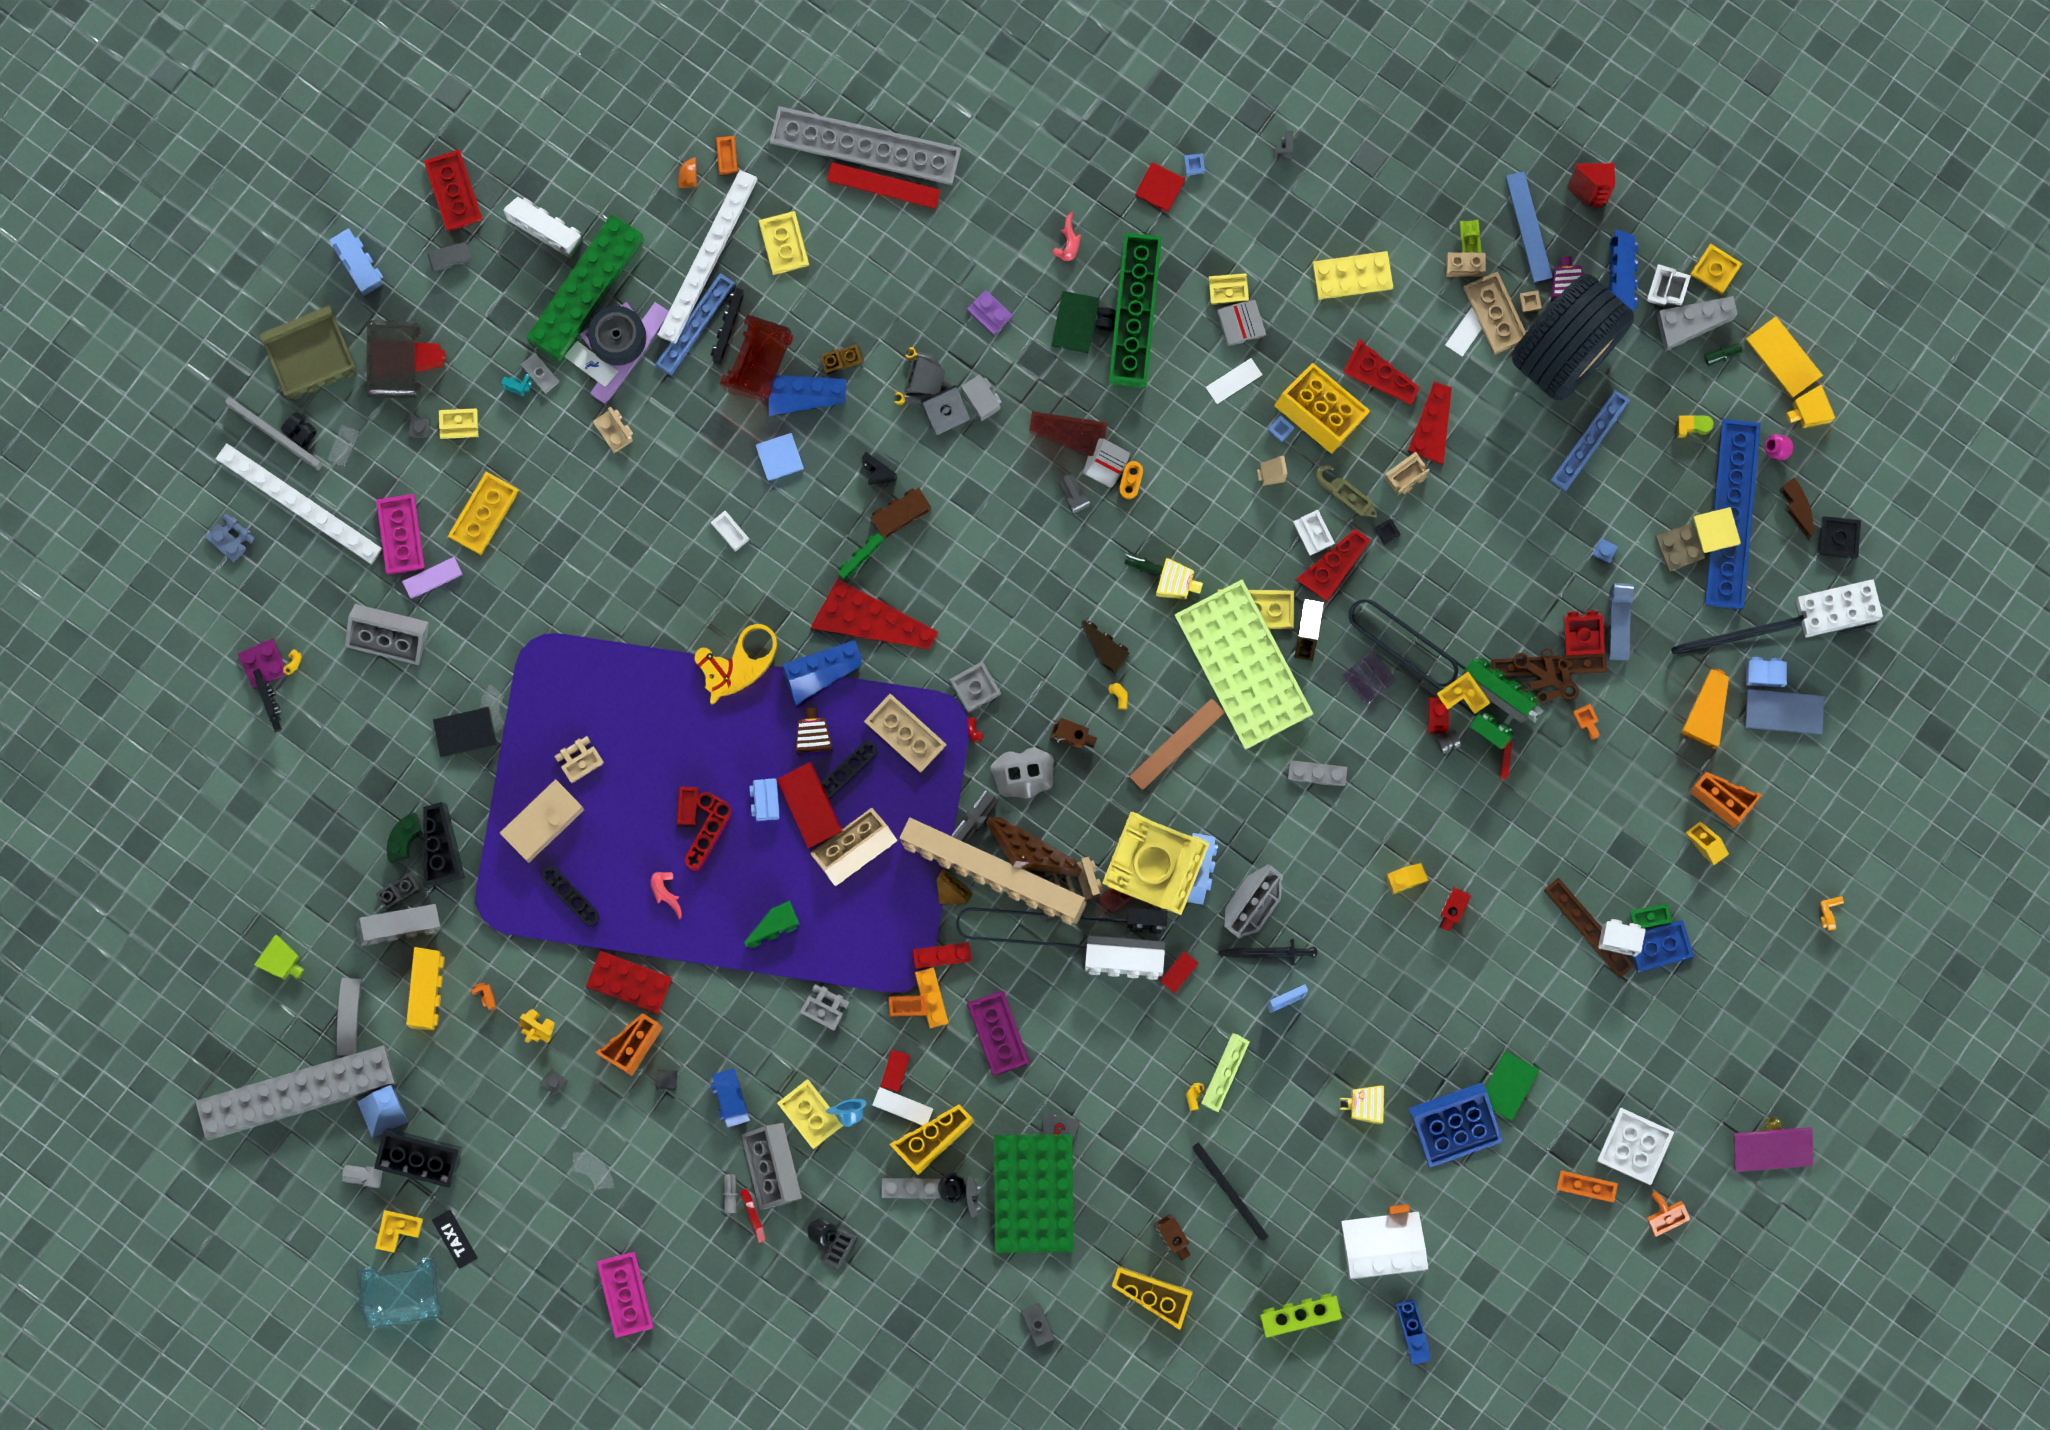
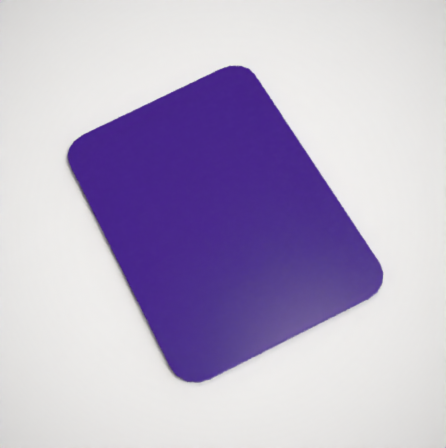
[476,633,969,993]

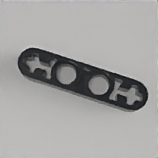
[821,741,877,799]
[542,866,600,926]

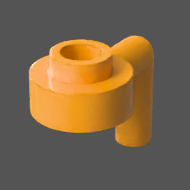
[1820,896,1844,931]

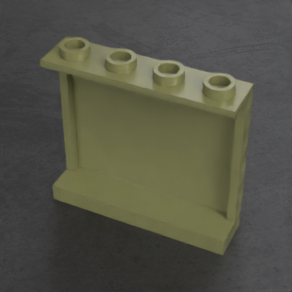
[259,305,357,400]

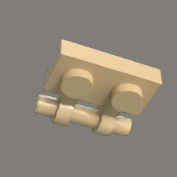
[554,736,604,784]

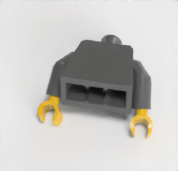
[894,347,952,405]

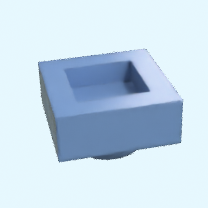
[1184,153,1205,176]
[1268,415,1295,443]
[1592,538,1618,564]

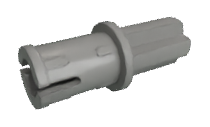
[723,1174,738,1213]

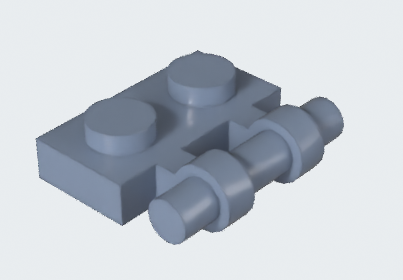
[205,513,255,563]

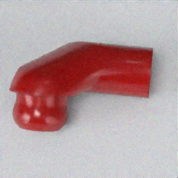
[967,718,983,743]

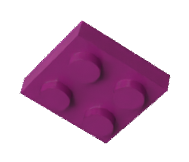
[238,638,286,689]

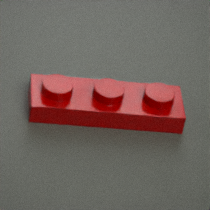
[911,942,972,969]

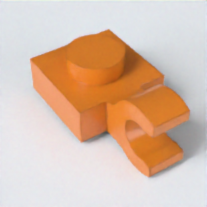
[1573,704,1600,740]

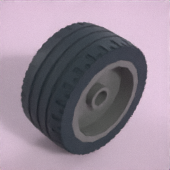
[588,306,646,366]

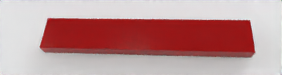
[827,162,941,209]

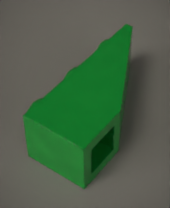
[744,901,799,948]

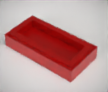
[1499,740,1513,780]
[677,787,699,827]
[1159,951,1199,994]
[880,1049,910,1093]

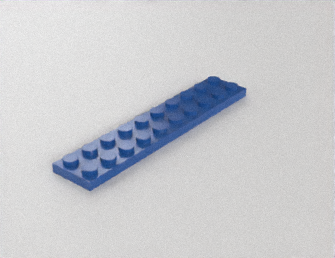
[1705,419,1761,610]

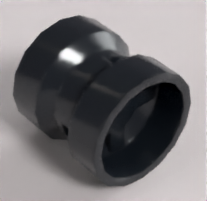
[1095,307,1116,331]

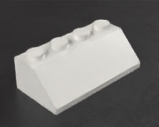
[504,197,583,259]

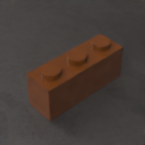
[870,488,931,539]

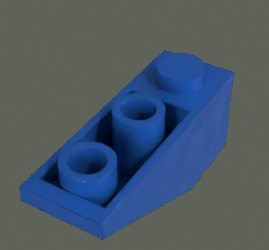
[1396,1299,1430,1365]

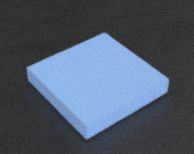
[756,433,804,481]

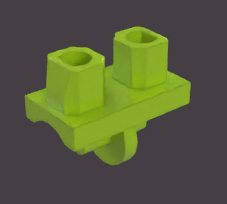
[1459,220,1482,253]

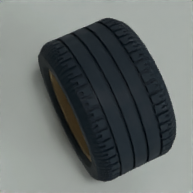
[1512,275,1634,400]

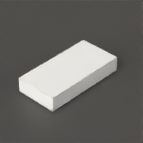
[710,511,750,552]

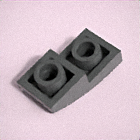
[427,242,472,271]
[376,872,421,910]
[966,1175,981,1219]

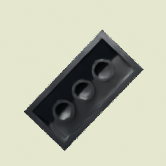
[374,1128,462,1188]

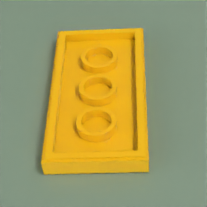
[1746,317,1823,399]
[448,472,519,556]

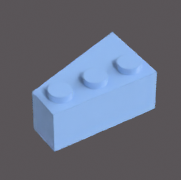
[330,228,383,296]
[1187,833,1218,905]

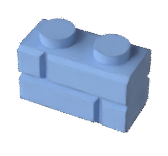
[750,778,780,821]

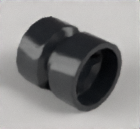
[281,412,317,448]

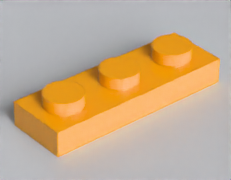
[914,967,949,1029]

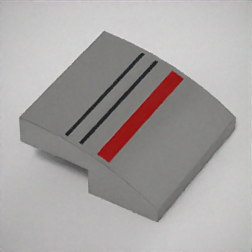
[1217,300,1266,346]
[1083,438,1130,488]

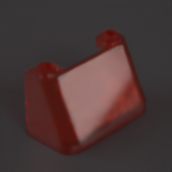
[719,314,793,400]

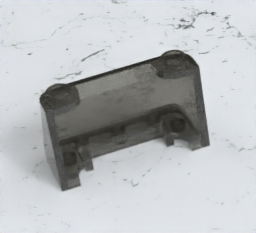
[367,320,421,398]

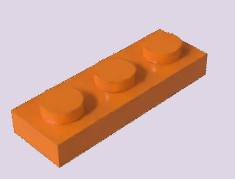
[1556,1171,1618,1203]

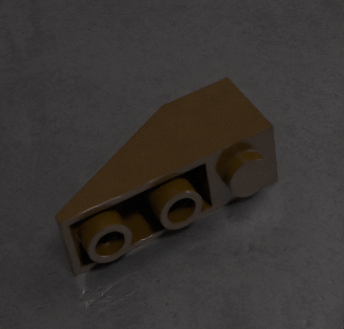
[1081,620,1130,675]

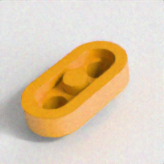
[1119,461,1143,499]

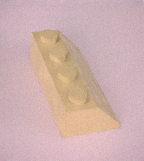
[810,808,897,886]

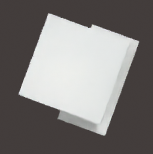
[1647,264,1691,309]

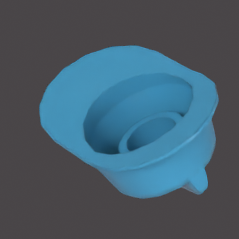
[826,1099,866,1127]

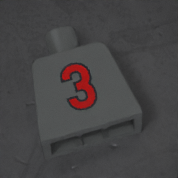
[1043,1113,1080,1142]

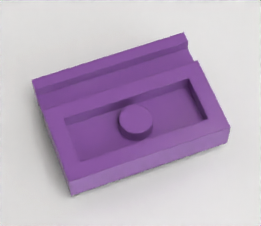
[967,290,1013,336]

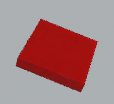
[1135,162,1185,212]

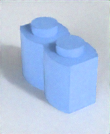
[1746,657,1787,687]

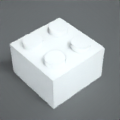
[1598,919,1646,957]

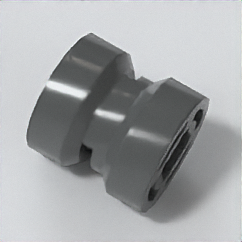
[1436,729,1461,754]

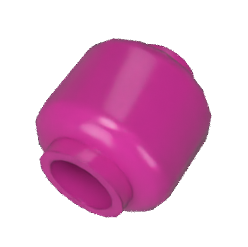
[1765,434,1793,460]

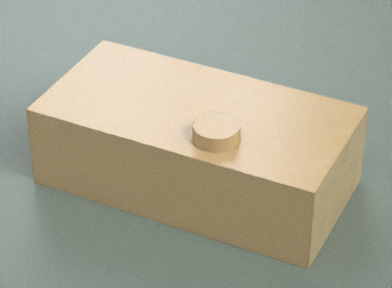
[500,779,584,863]

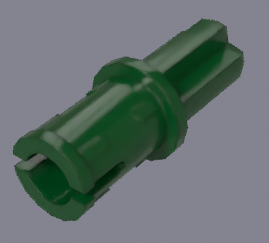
[1704,343,1743,366]
[1124,553,1163,576]

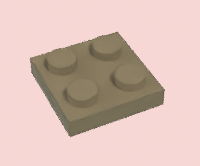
[1655,523,1705,572]

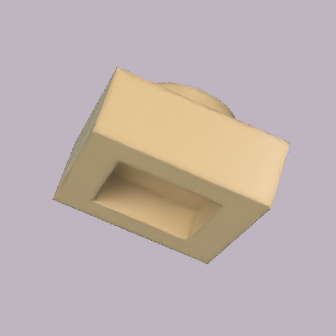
[1519,290,1542,313]

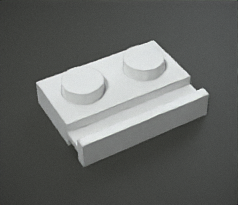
[1293,510,1335,556]

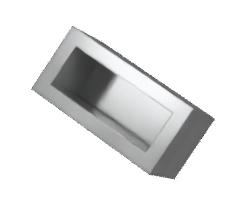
[961,374,1002,421]

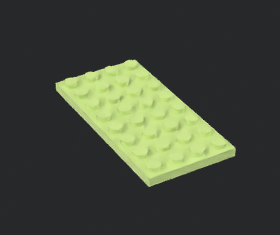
[1175,580,1314,750]

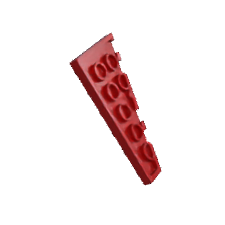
[810,579,938,650]

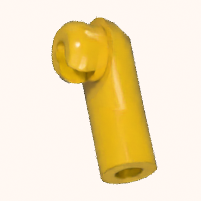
[283,649,302,675]
[1108,683,1128,710]
[1186,1083,1205,1111]

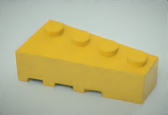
[889,1104,975,1175]
[1112,1266,1193,1330]

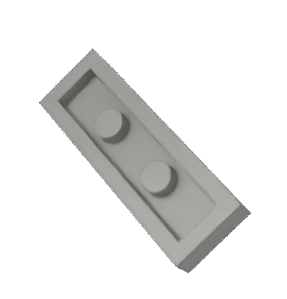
[1288,760,1347,787]
[882,1178,940,1199]

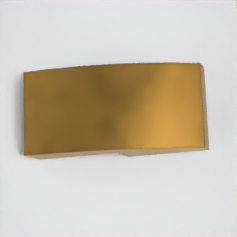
[820,344,864,374]

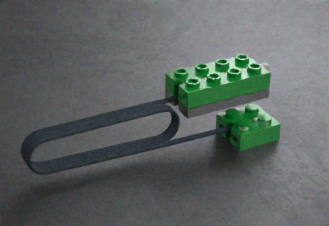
[1349,599,1544,749]

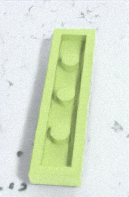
[1201,1033,1250,1112]

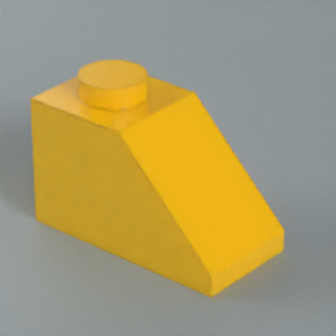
[1686,821,1729,865]
[1385,863,1428,895]

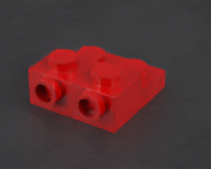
[1563,610,1605,656]

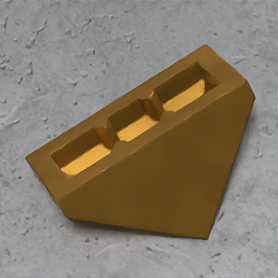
[937,869,973,905]

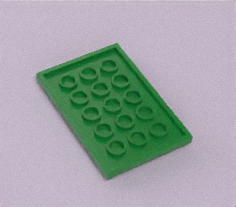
[994,1134,1074,1253]

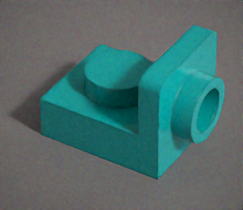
[501,374,532,397]

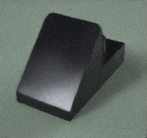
[862,452,897,485]

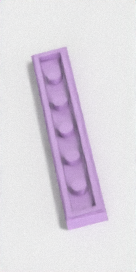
[590,302,669,405]

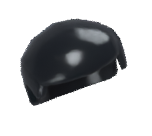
[938,1173,966,1204]

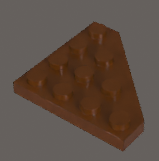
[986,817,1082,877]

